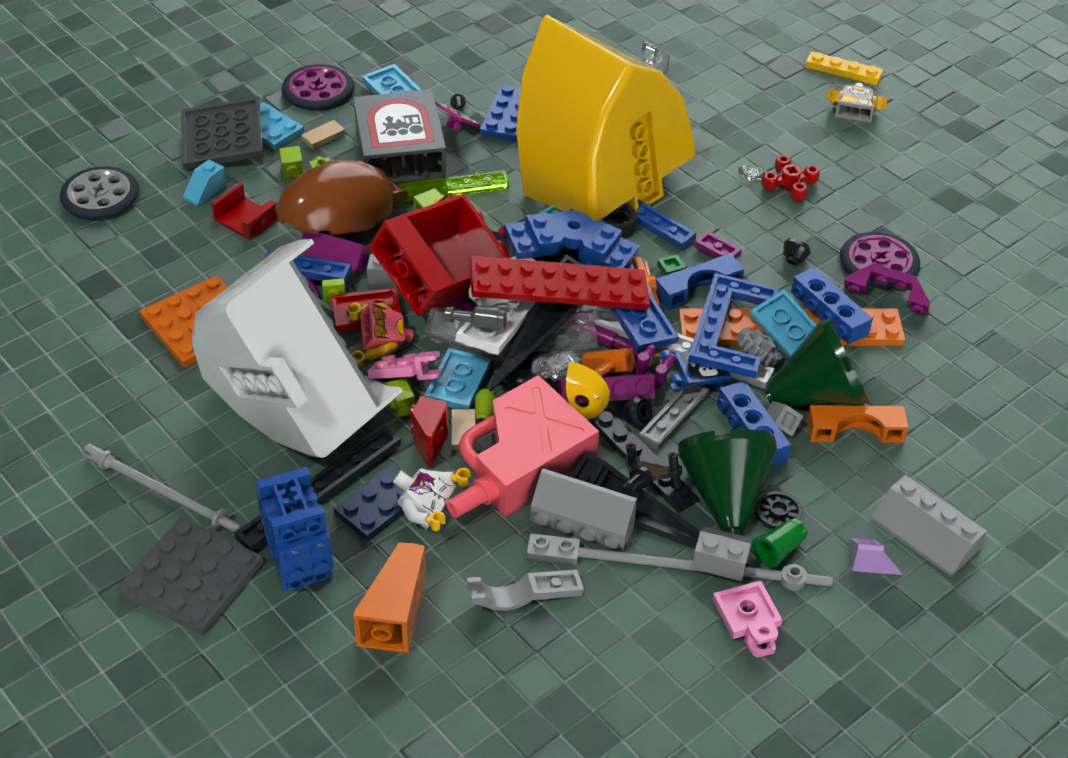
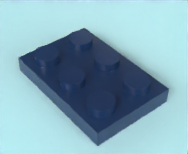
[334,468,404,542]

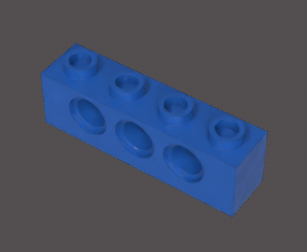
[791,267,873,345]
[717,380,791,466]

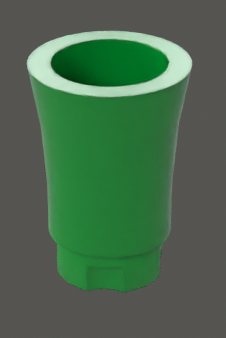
[752,518,808,568]

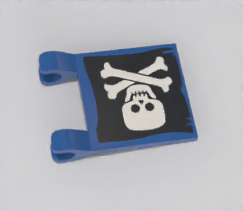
[659,350,733,392]

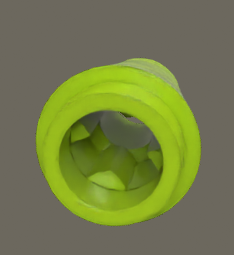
[475,389,497,423]

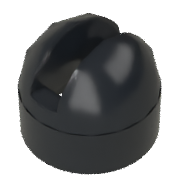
[450,93,466,110]

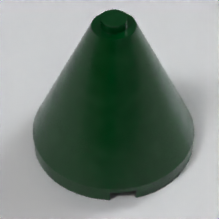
[764,318,869,406]
[678,429,777,535]

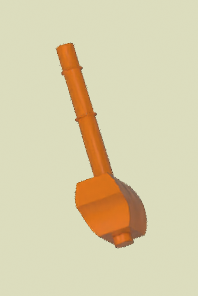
[582,348,636,377]

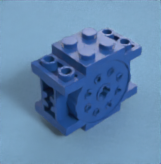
[256,467,334,592]

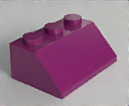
[301,232,373,274]

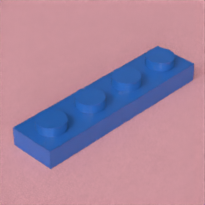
[625,199,696,250]
[263,250,352,285]

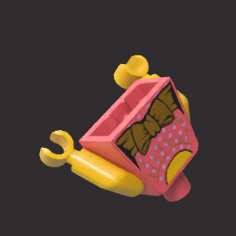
[349,302,414,368]

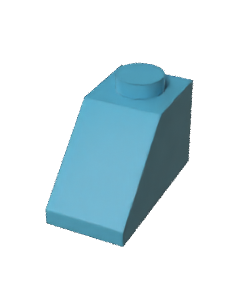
[183,159,227,207]

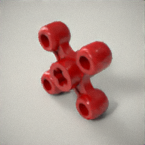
[761,155,820,202]

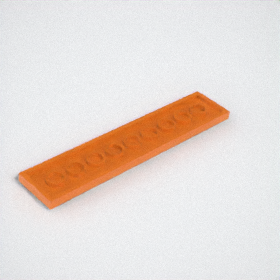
[679,308,905,346]

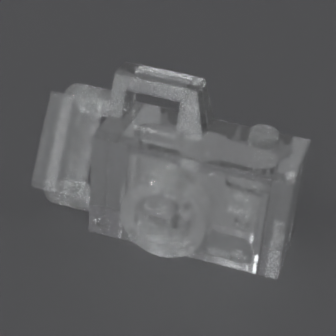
[534,349,581,382]

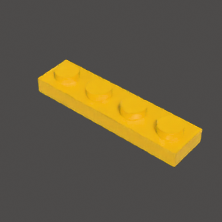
[805,51,883,85]

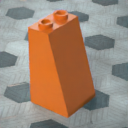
[353,542,426,653]

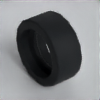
[601,204,637,239]

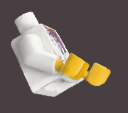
[393,468,471,531]

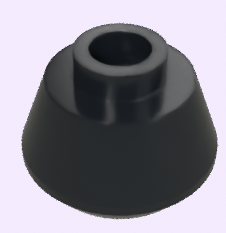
[783,238,811,265]
[622,396,652,428]

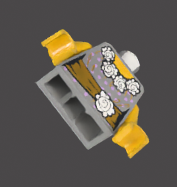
[826,83,888,123]

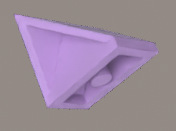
[850,538,903,575]

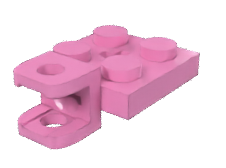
[367,351,442,380]
[713,581,782,658]

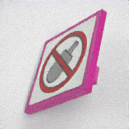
[435,102,481,132]

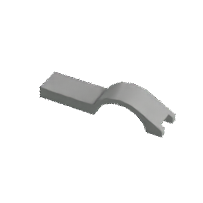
[466,569,584,611]

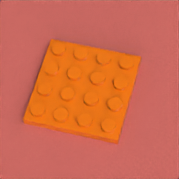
[139,275,228,368]

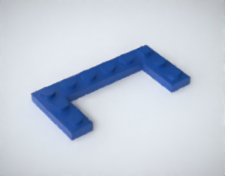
[688,273,779,378]

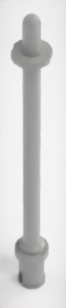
[82,443,242,532]

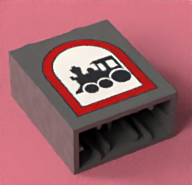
[353,90,447,185]

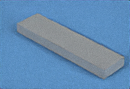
[638,385,709,450]

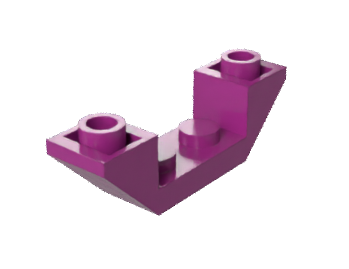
[844,263,930,314]

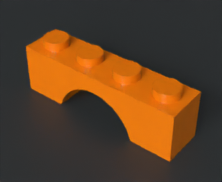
[807,405,908,443]

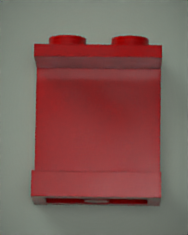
[211,183,278,240]

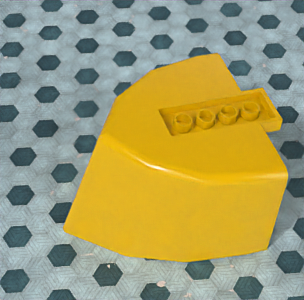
[516,15,696,221]

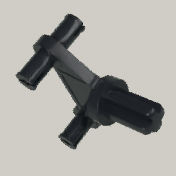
[623,443,683,495]

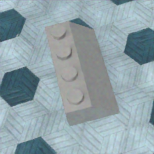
[531,468,637,552]
[870,475,987,577]

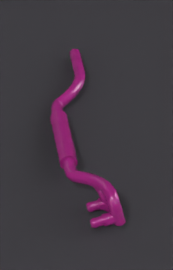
[451,299,676,389]

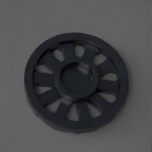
[756,491,802,529]

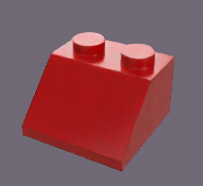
[410,396,449,468]

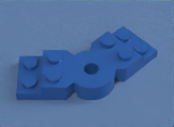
[504,211,640,268]

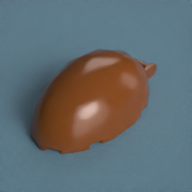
[274,159,408,235]

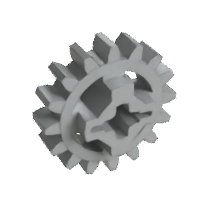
[736,328,782,367]

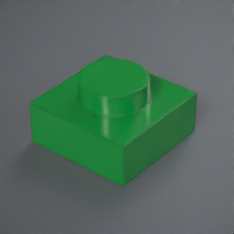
[657,254,686,276]

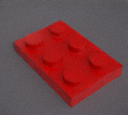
[331,287,402,332]

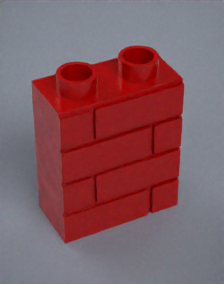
[369,193,511,316]

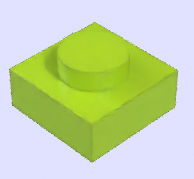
[322,278,345,302]

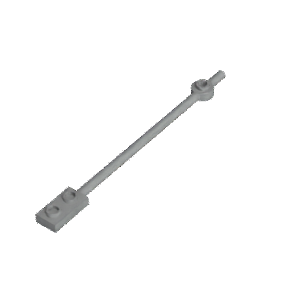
[527,533,833,591]

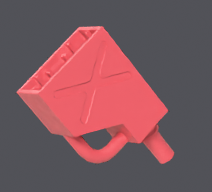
[446,375,599,518]

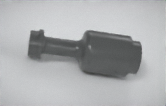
[445,306,507,331]

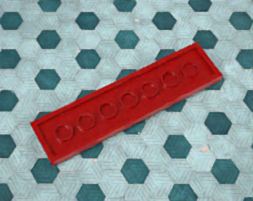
[469,256,650,310]

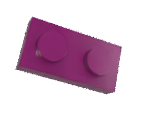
[694,230,742,259]

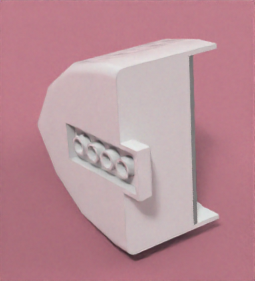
[191,239,403,458]

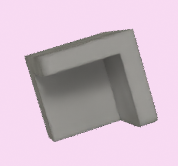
[767,401,803,436]

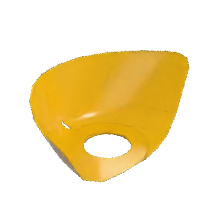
[566,362,610,420]

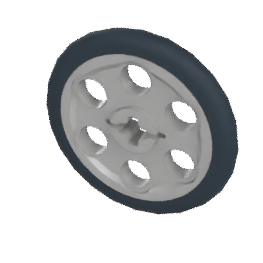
[60,166,139,219]

